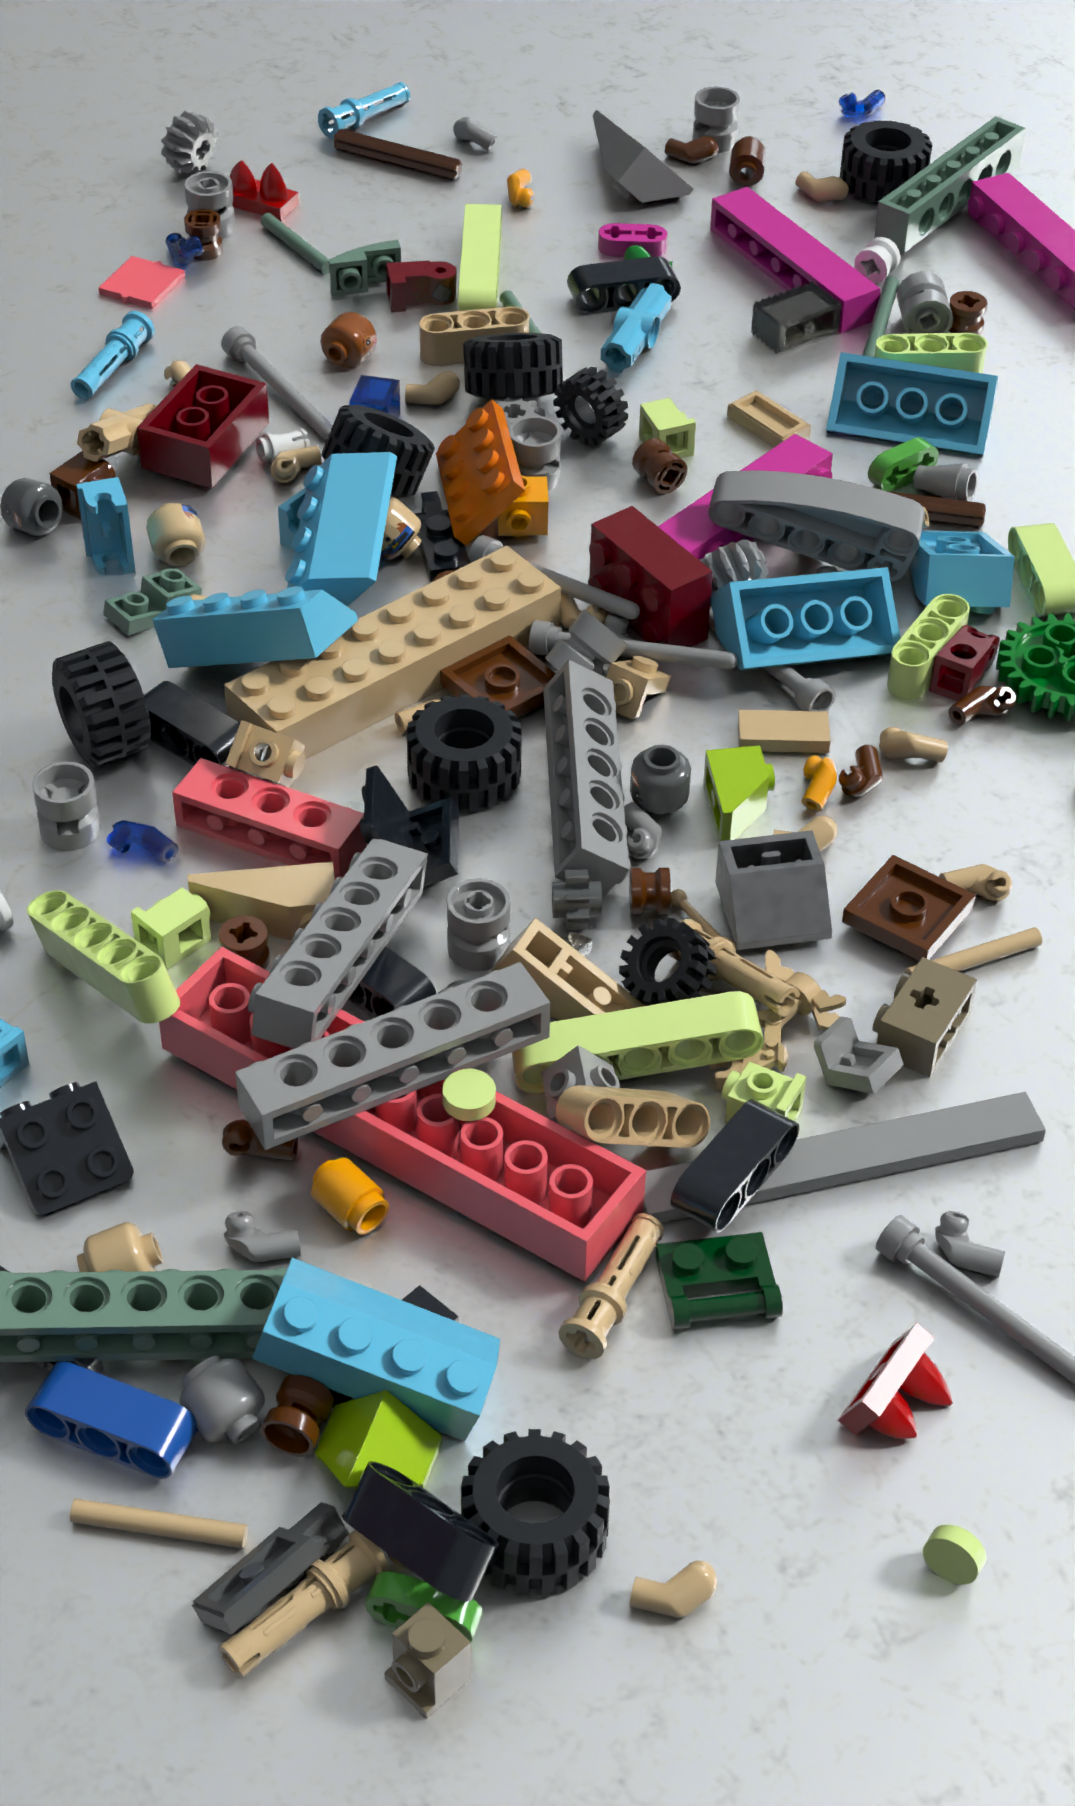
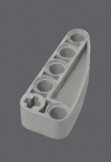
[708,470,925,582]

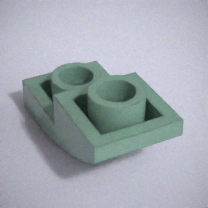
[329,240,401,296]
[103,568,202,636]

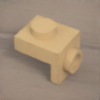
[606,656,671,719]

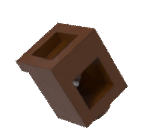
[49,451,115,520]

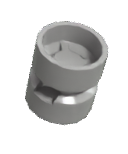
[692,86,740,153]
[184,171,235,239]
[896,272,953,334]
[509,416,561,491]
[545,610,628,676]
[32,761,101,851]
[446,878,511,971]

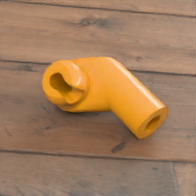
[507,169,534,208]
[801,755,837,812]

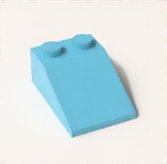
[909,531,1015,614]

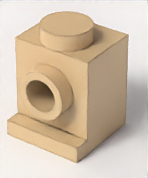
[225,720,306,788]

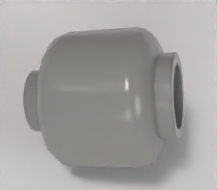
[180,1356,265,1444]

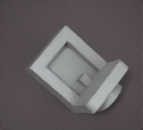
[814,1016,904,1094]

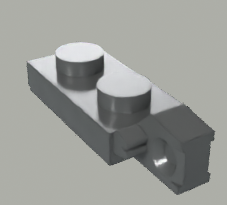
[192,1502,349,1635]

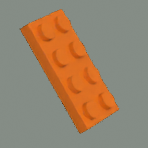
[435,399,525,546]

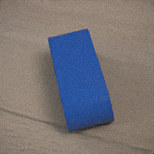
[25,1362,198,1479]

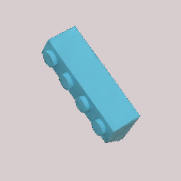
[826,352,998,456]
[285,452,397,607]
[711,567,900,670]
[152,586,358,668]
[252,1258,500,1441]

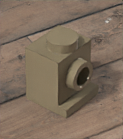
[384,1602,471,1719]

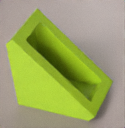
[314,1390,443,1488]

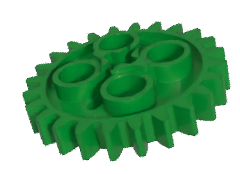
[995,613,1075,721]

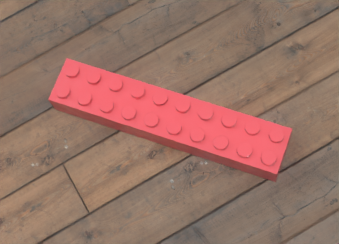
[159,947,646,1282]

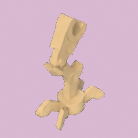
[708,950,846,1090]

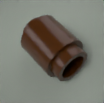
[729,136,766,186]

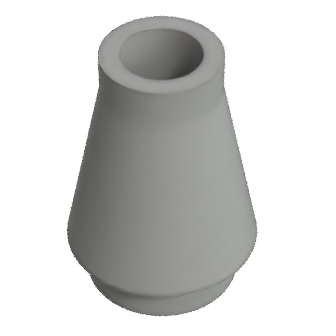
[914,463,978,501]

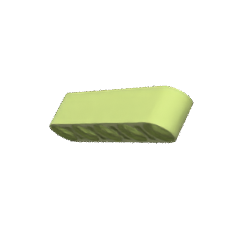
[458,204,502,311]
[27,890,180,1023]
[511,991,764,1094]

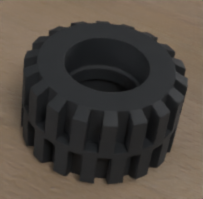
[840,120,932,203]
[463,333,563,399]
[321,405,435,497]
[52,641,151,767]
[406,694,522,812]
[461,1429,610,1596]

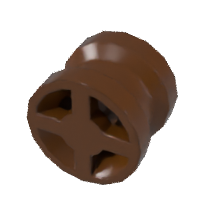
[949,291,987,335]
[629,868,671,915]
[219,915,270,969]

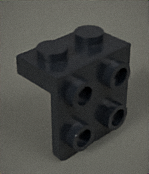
[360,765,459,886]
[0,1081,134,1216]

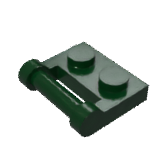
[655,1232,783,1330]

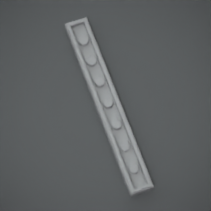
[643,1092,1046,1223]

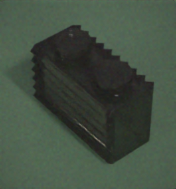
[751,281,842,354]

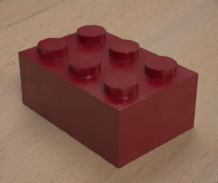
[137,364,269,488]
[588,506,713,647]

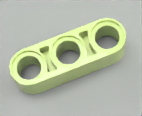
[874,333,987,373]
[1008,523,1075,617]
[887,594,970,700]

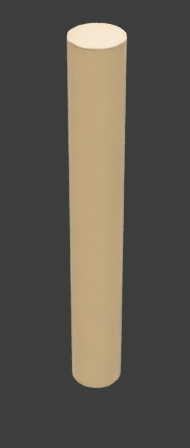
[905,927,1042,974]
[70,1499,248,1549]

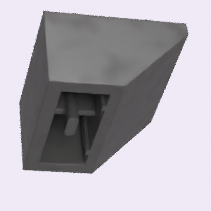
[715,830,832,950]

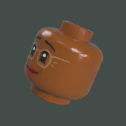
[320,312,377,368]

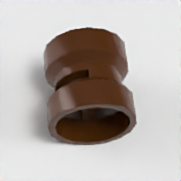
[184,209,223,261]
[632,438,688,494]
[260,1375,334,1456]

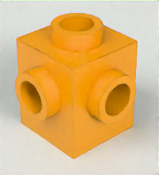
[495,475,549,537]

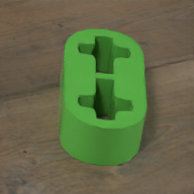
[868,437,939,492]
[364,1571,483,1642]

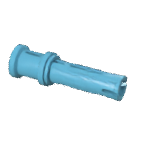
[318,82,410,139]
[70,311,155,400]

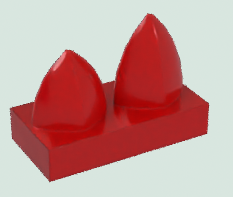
[230,160,299,221]
[837,1323,953,1439]

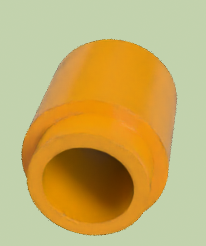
[311,1157,389,1235]

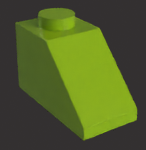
[703,745,775,841]

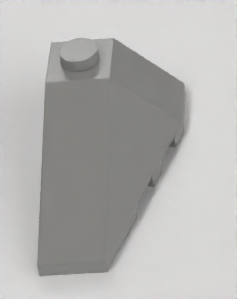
[592,110,694,203]

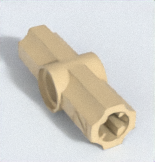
[77,403,156,462]

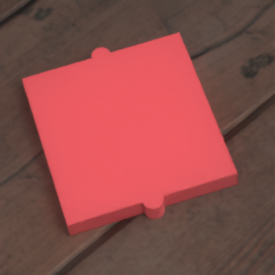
[98,256,185,309]

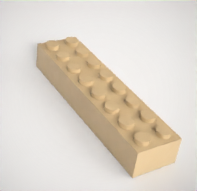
[224,545,561,760]

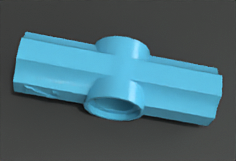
[600,283,672,373]

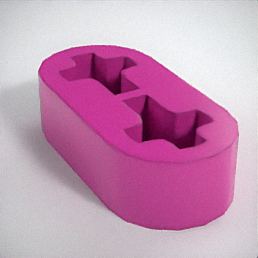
[598,223,668,257]

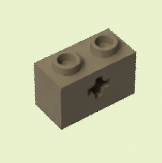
[872,957,977,1077]

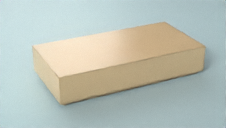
[727,390,811,447]
[738,709,831,753]

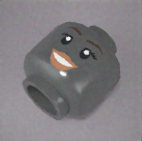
[0,478,63,536]
[630,745,691,814]

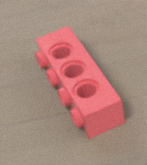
[172,758,367,880]

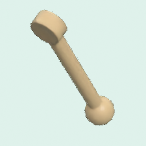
[671,889,736,952]

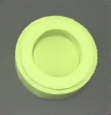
[442,1069,496,1121]
[923,1525,986,1585]

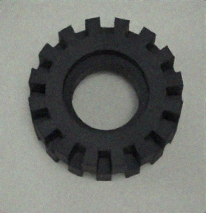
[553,367,629,446]
[619,917,717,1006]

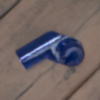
[839,90,886,117]
[165,233,204,266]
[106,820,179,863]

